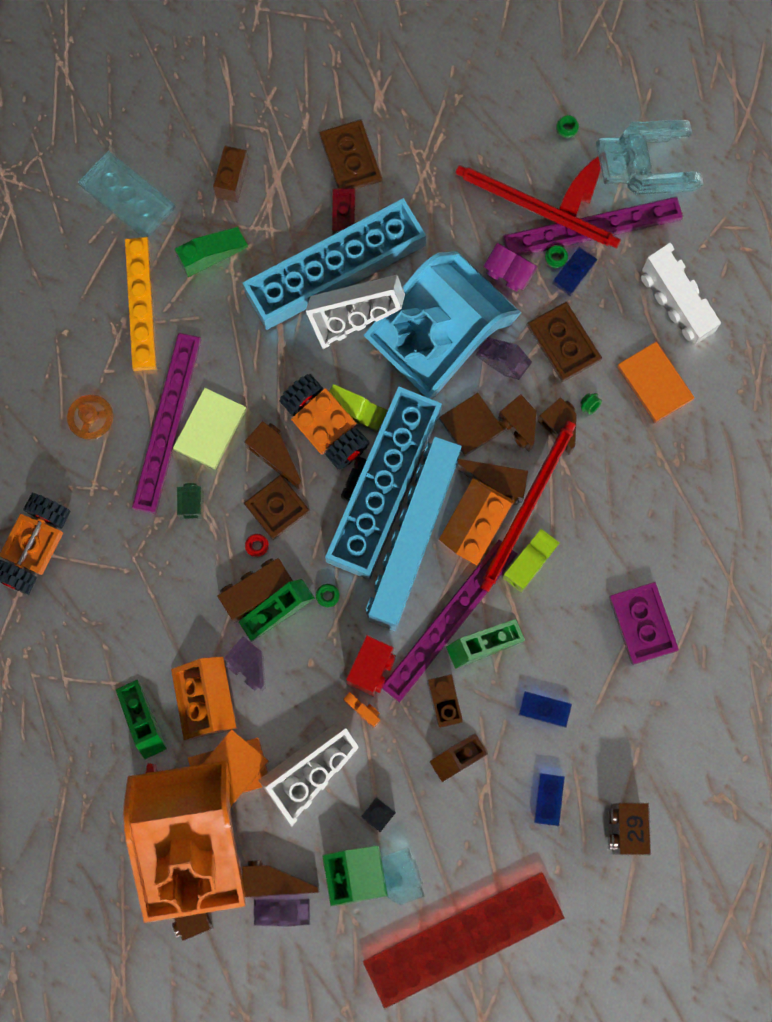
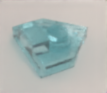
[382,848,425,905]

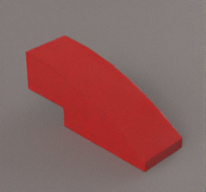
[560,153,605,216]

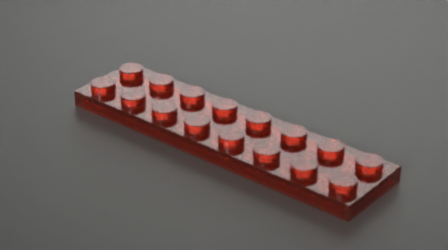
[363,872,565,1009]

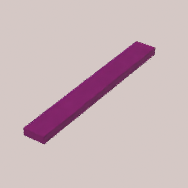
[502,197,683,256]
[132,333,201,514]
[382,539,518,703]

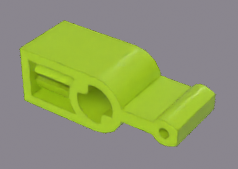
[330,384,388,432]
[503,529,560,592]

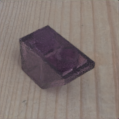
[476,337,532,380]
[224,636,266,692]
[253,899,310,926]

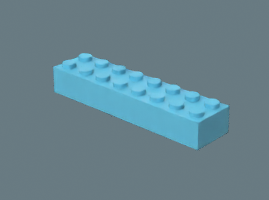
[242,198,426,330]
[325,386,442,580]
[366,437,462,631]

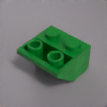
[322,845,388,906]

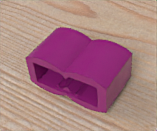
[483,243,538,292]

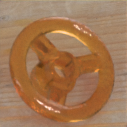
[67,395,113,439]

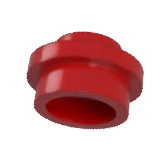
[245,534,269,557]

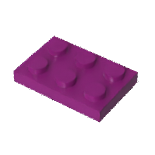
[609,582,679,665]

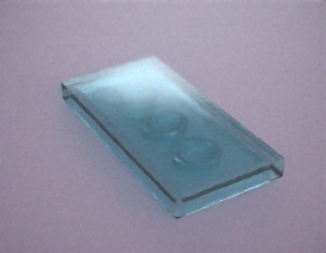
[78,151,176,237]

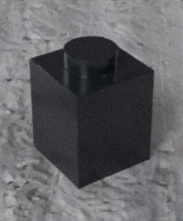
[361,797,396,832]

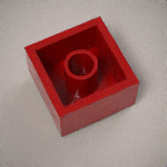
[346,635,396,697]

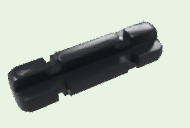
[341,457,367,502]

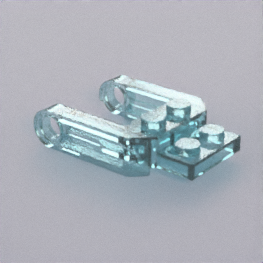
[596,120,704,195]

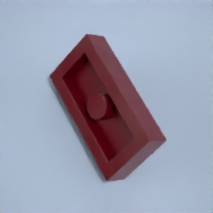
[332,189,355,234]

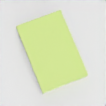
[173,388,247,470]

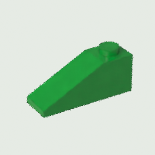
[175,227,248,278]
[239,579,315,642]
[446,619,525,669]
[116,679,167,759]

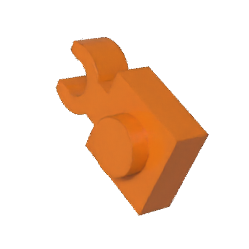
[343,692,380,728]

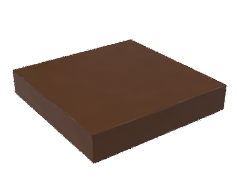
[439,393,504,456]
[244,474,310,540]

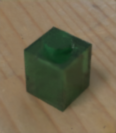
[177,483,204,520]

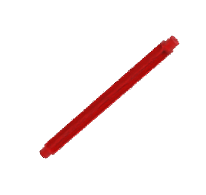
[455,165,621,249]
[479,420,576,592]

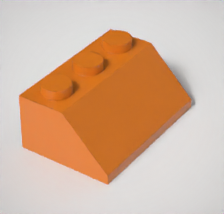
[439,478,515,566]
[171,657,236,740]

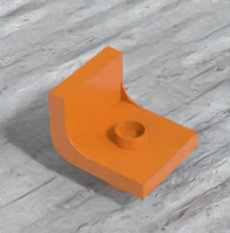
[123,761,245,923]

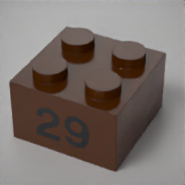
[607,803,651,855]

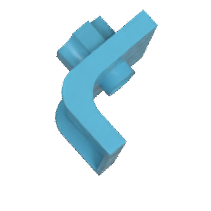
[364,251,521,399]

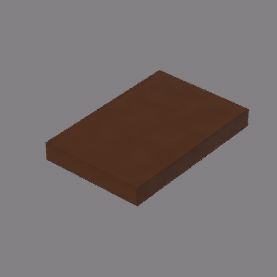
[319,119,382,189]
[527,301,602,382]

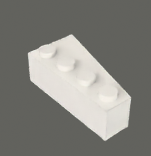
[640,243,721,345]
[306,275,405,349]
[258,722,359,826]

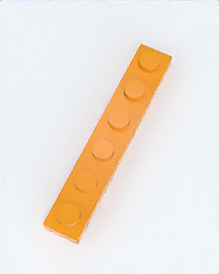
[125,237,157,371]

